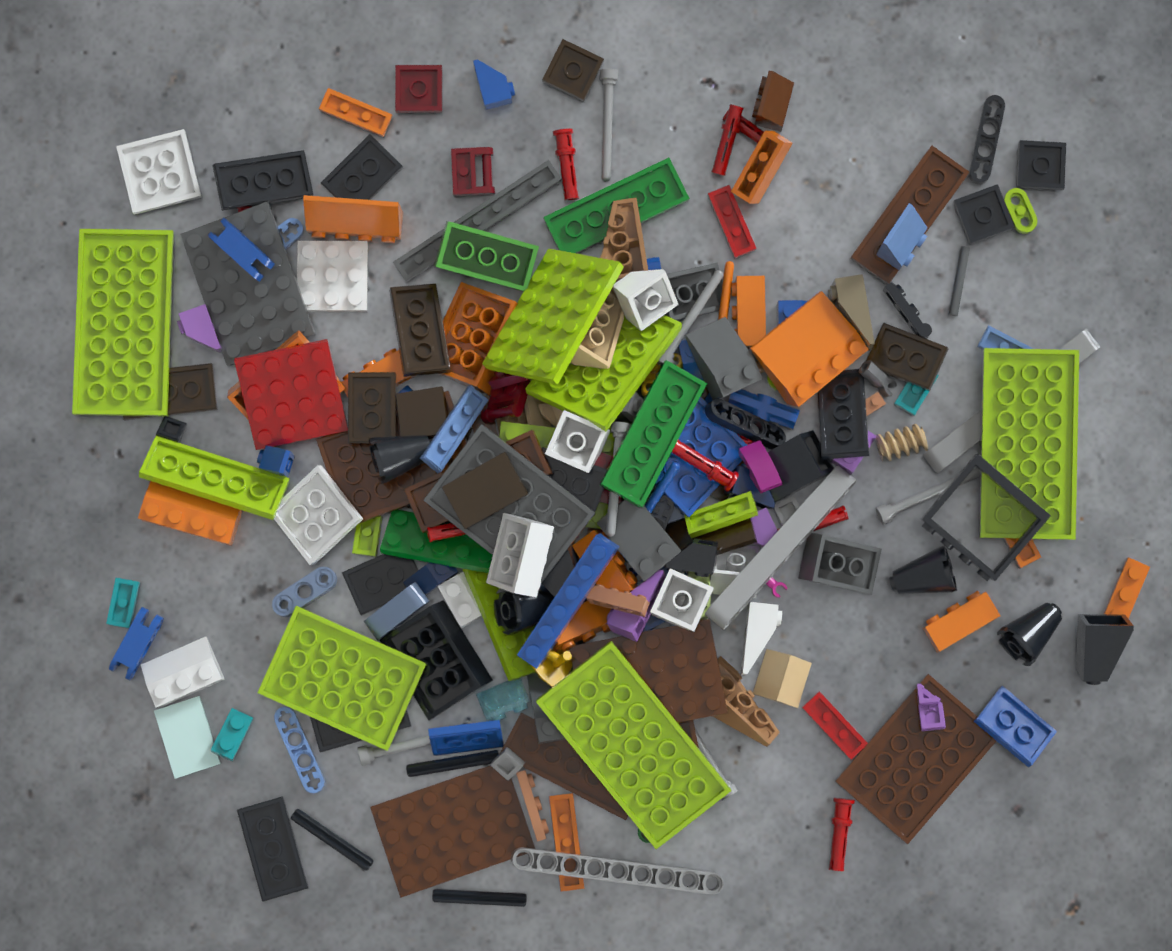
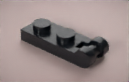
[883,281,932,339]

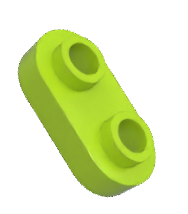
[1004,188,1037,234]

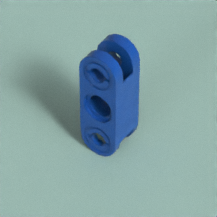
[208,217,275,282]
[109,607,164,681]

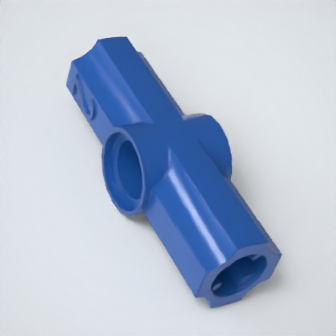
[728,389,800,430]

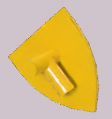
[523,643,573,687]

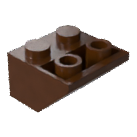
[752,70,794,132]

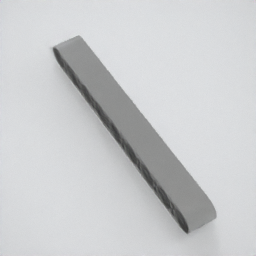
[923,329,1100,474]
[705,465,857,630]
[511,847,724,895]

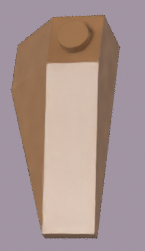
[600,197,648,288]
[713,656,780,747]

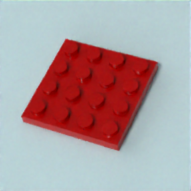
[234,339,348,450]

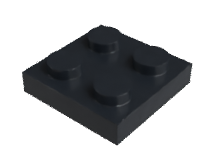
[1017,140,1066,190]
[953,184,1014,245]

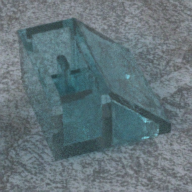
[476,678,531,721]

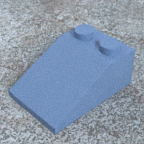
[876,204,927,270]

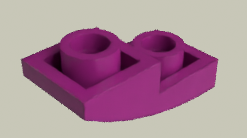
[739,440,782,493]

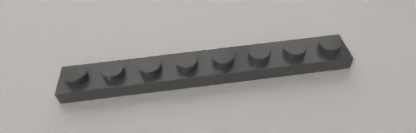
[393,160,562,283]

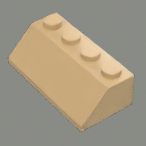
[571,288,624,369]

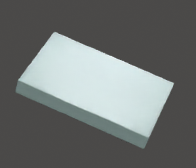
[154,696,221,779]

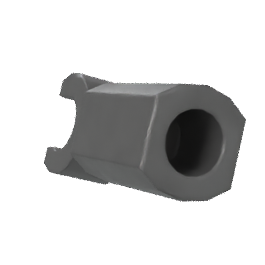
[858,360,897,397]

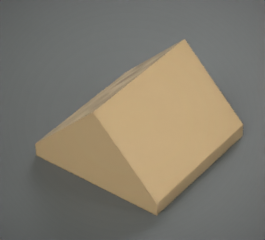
[753,649,812,708]

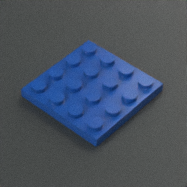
[655,397,747,517]

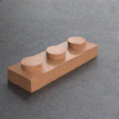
[516,770,550,842]

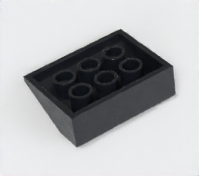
[380,600,493,721]

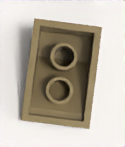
[828,274,875,351]

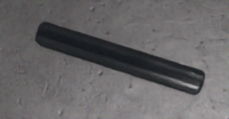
[406,750,499,777]
[291,809,374,870]
[432,889,527,907]

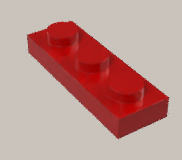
[708,185,757,259]
[802,691,868,760]

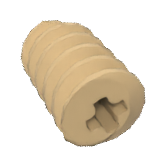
[876,424,928,462]

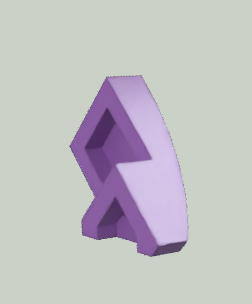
[916,684,946,731]

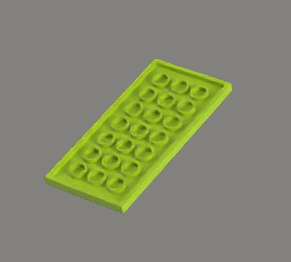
[72,229,174,417]
[979,348,1079,540]
[536,641,732,850]

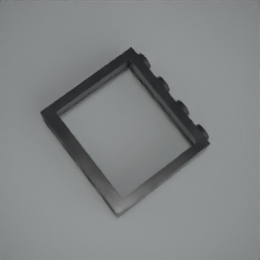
[920,454,1051,581]

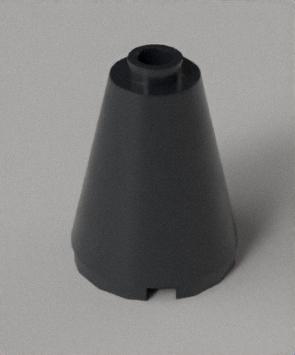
[368,435,432,484]
[889,546,957,594]
[494,588,555,635]
[997,603,1062,666]

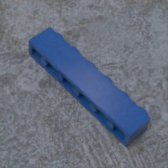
[517,533,620,669]

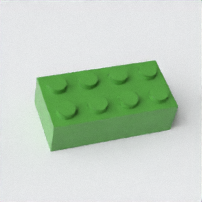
[434,221,539,291]

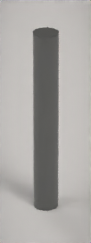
[949,246,970,316]

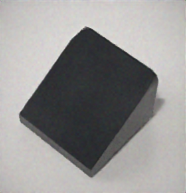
[156,416,187,443]

